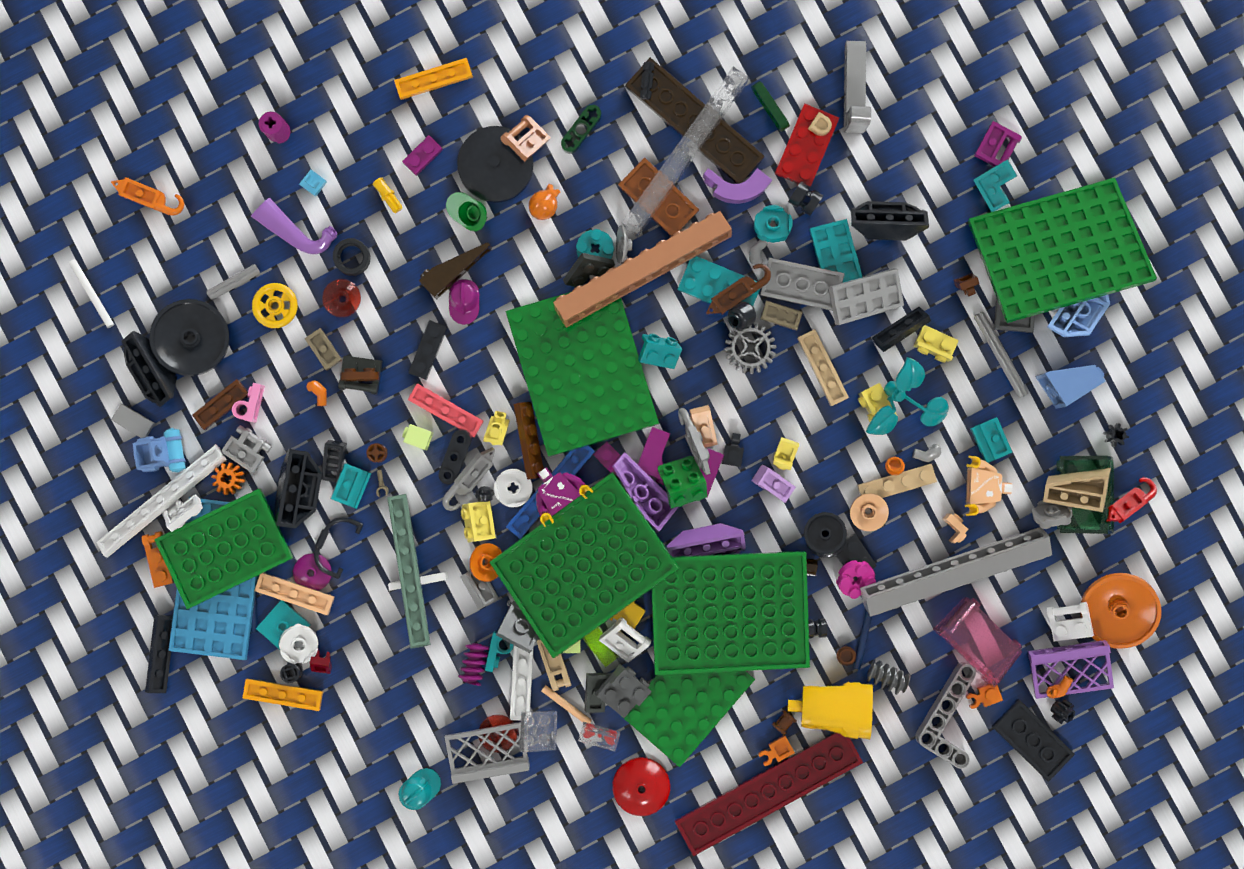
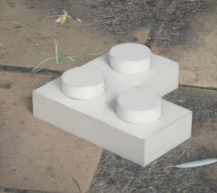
[163,494,203,532]

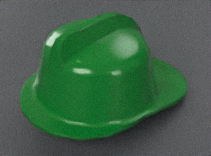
[446,192,488,231]

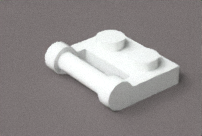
[1047,602,1094,642]
[599,617,651,662]

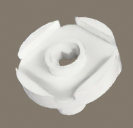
[494,469,533,507]
[279,624,318,664]

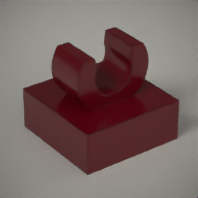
[310,651,332,674]

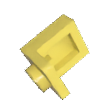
[773,437,799,470]

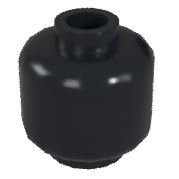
[728,301,756,330]

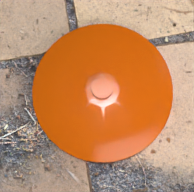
[1080,573,1161,649]

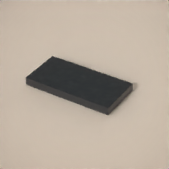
[991,699,1075,782]

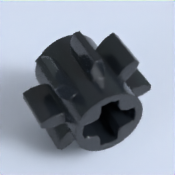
[1103,423,1129,447]
[1050,699,1075,724]

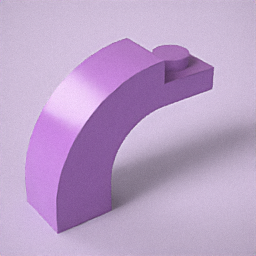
[703,168,772,204]

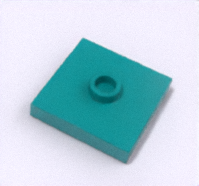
[256,600,311,650]

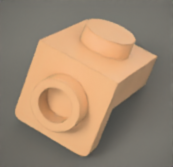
[943,513,968,543]

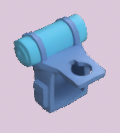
[133,428,186,472]

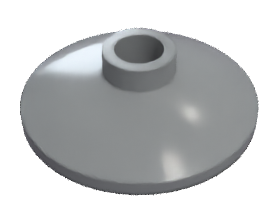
[616,225,632,264]

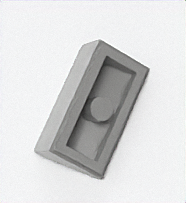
[461,570,499,610]

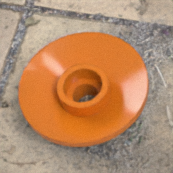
[470,543,502,582]

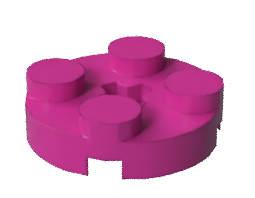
[836,560,876,599]

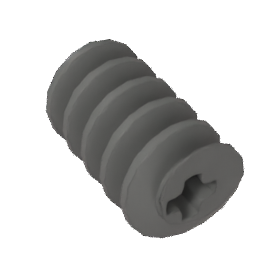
[867,659,911,695]

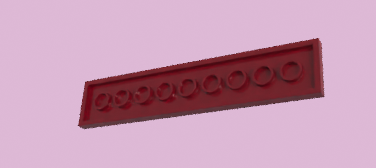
[675,732,863,856]

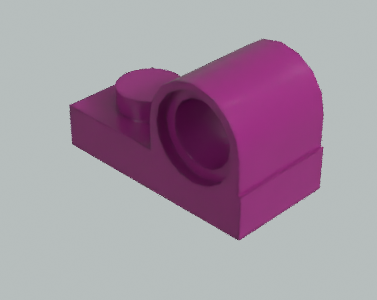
[593,442,621,482]

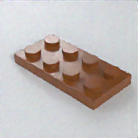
[618,157,699,237]

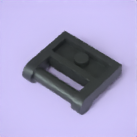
[338,355,383,395]

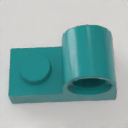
[485,631,514,672]

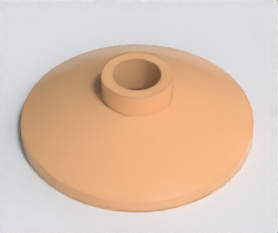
[850,493,889,531]

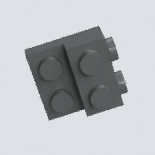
[595,664,652,718]

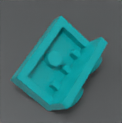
[638,334,682,369]

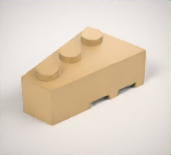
[1043,468,1111,512]

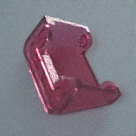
[933,597,1022,687]

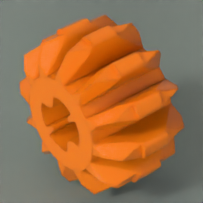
[211,462,245,495]

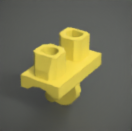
[483,411,510,446]

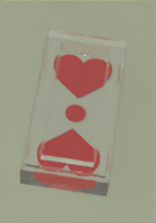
[578,722,621,751]

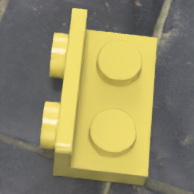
[914,325,959,363]
[858,383,897,422]
[461,501,496,543]

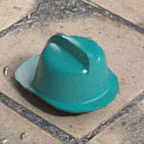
[398,768,441,810]

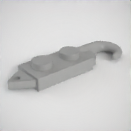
[678,408,710,475]
[442,447,495,511]

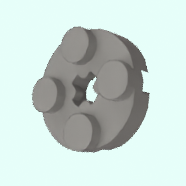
[1032,500,1073,529]

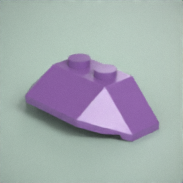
[667,523,746,557]

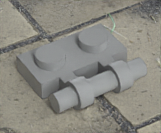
[221,425,272,473]

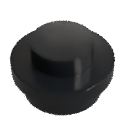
[475,486,495,502]

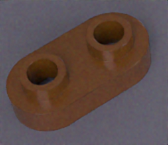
[340,368,379,381]

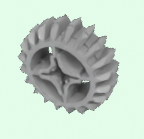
[724,323,776,374]

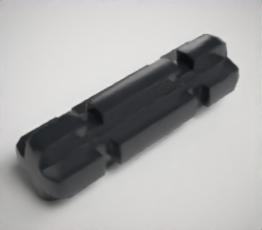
[640,62,655,100]

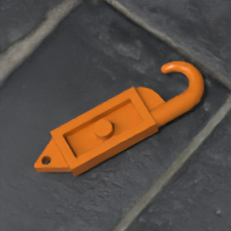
[111,177,184,216]

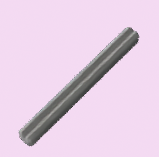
[974,312,1028,398]

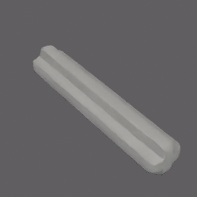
[207,264,260,300]

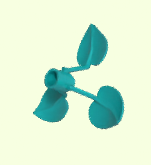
[866,357,949,435]

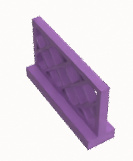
[1028,640,1114,699]

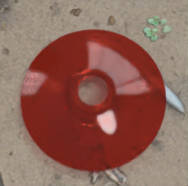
[322,279,361,317]
[479,715,517,753]

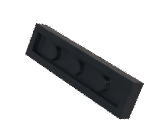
[145,615,173,693]

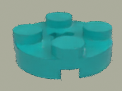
[754,205,793,243]
[576,229,614,259]

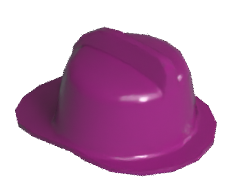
[449,279,479,325]

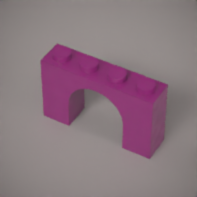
[637,427,724,498]

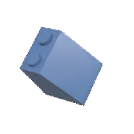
[1035,365,1105,409]

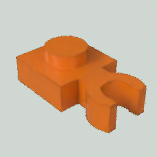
[965,681,1003,709]
[758,735,795,766]

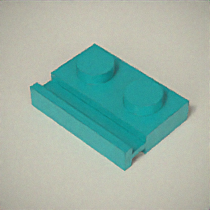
[970,417,1012,463]
[330,463,371,509]

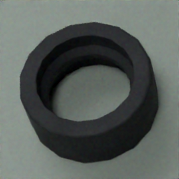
[333,238,371,276]

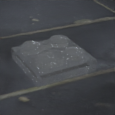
[520,710,557,752]

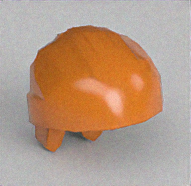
[529,184,560,220]

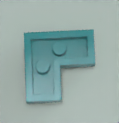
[974,160,1017,212]

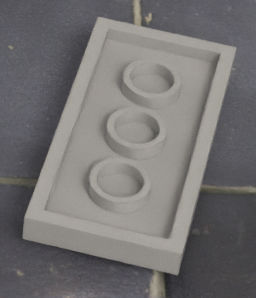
[761,258,844,311]

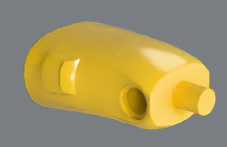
[788,682,873,740]

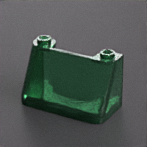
[1057,456,1114,534]

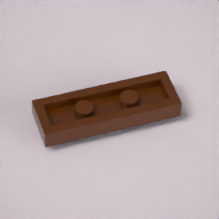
[192,379,248,430]

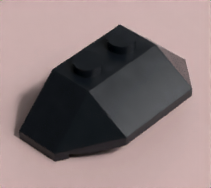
[850,201,929,241]
[121,331,177,407]
[275,449,322,528]

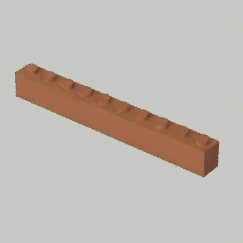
[553,211,732,328]

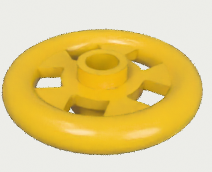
[252,283,298,328]

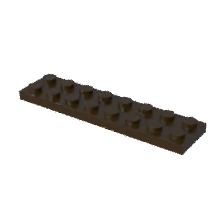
[625,57,765,184]

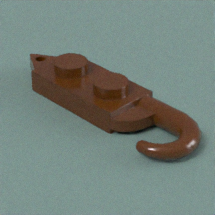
[706,264,771,315]

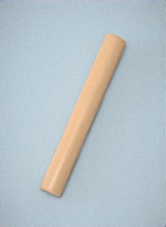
[541,685,592,725]

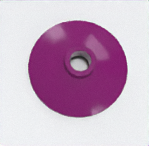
[293,553,332,591]

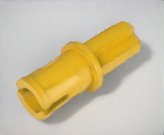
[373,177,402,213]

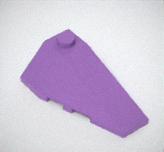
[613,452,678,533]

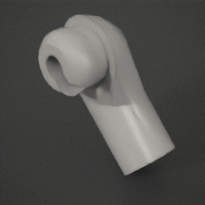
[749,240,768,265]
[912,444,941,462]

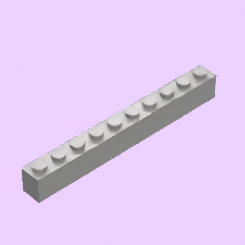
[860,527,1052,617]

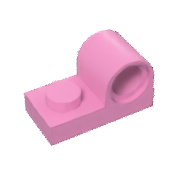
[232,383,265,423]

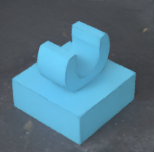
[300,169,327,197]

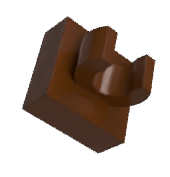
[954,273,980,297]

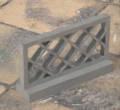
[445,722,530,784]

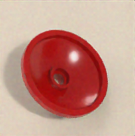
[612,757,670,816]

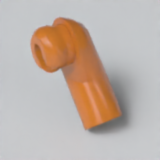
[306,380,327,406]
[1046,676,1073,698]

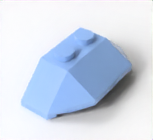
[1047,295,1110,337]

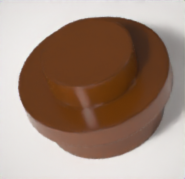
[836,646,856,666]

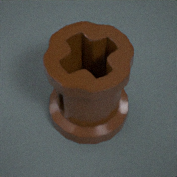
[772,710,797,735]

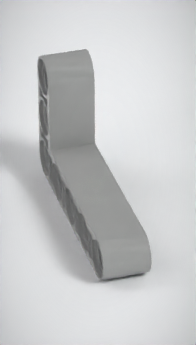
[844,41,871,133]
[915,662,976,769]

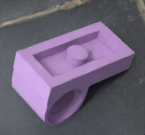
[751,465,796,503]

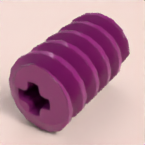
[258,111,291,143]
[458,643,490,686]

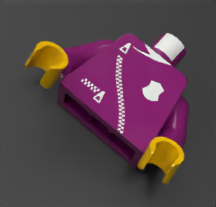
[536,468,593,527]

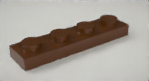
[513,402,544,480]

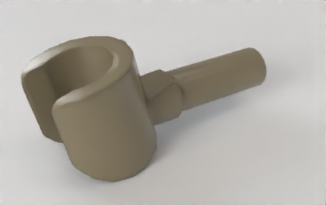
[376,470,389,497]

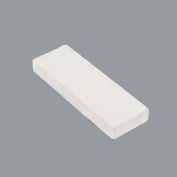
[388,572,448,591]

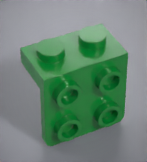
[658,456,707,509]

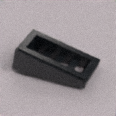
[321,440,347,482]

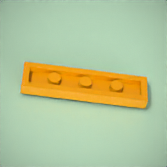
[394,58,473,100]
[242,678,323,711]

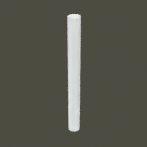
[69,259,114,328]

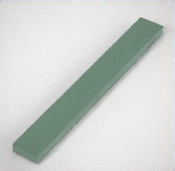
[387,494,431,649]

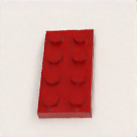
[775,103,839,187]

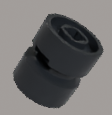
[788,181,824,216]

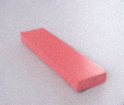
[408,384,484,438]

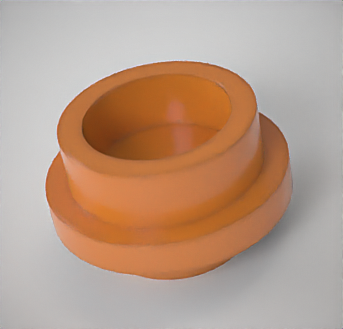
[885,457,905,476]

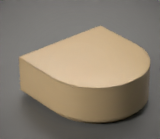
[808,112,832,136]

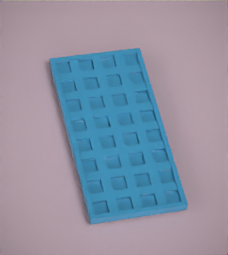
[169,497,258,660]

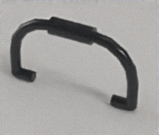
[314,517,363,579]

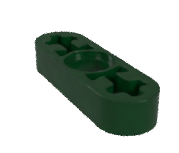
[751,81,790,132]
[561,105,601,154]

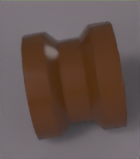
[366,443,388,463]

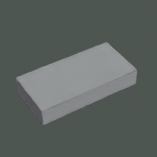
[111,404,155,438]

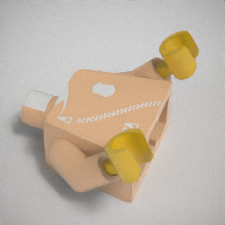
[965,456,1012,516]

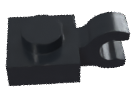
[722,433,744,467]

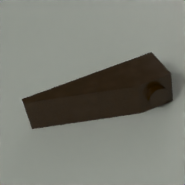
[419,242,492,300]

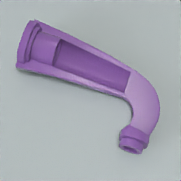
[251,198,338,254]

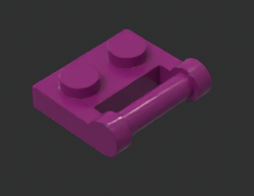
[974,121,1022,167]

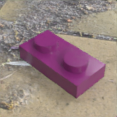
[402,135,443,176]

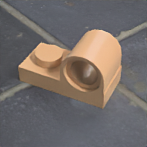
[689,405,718,448]

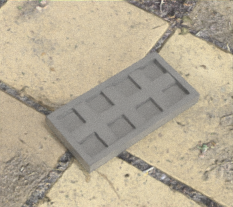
[829,268,904,325]

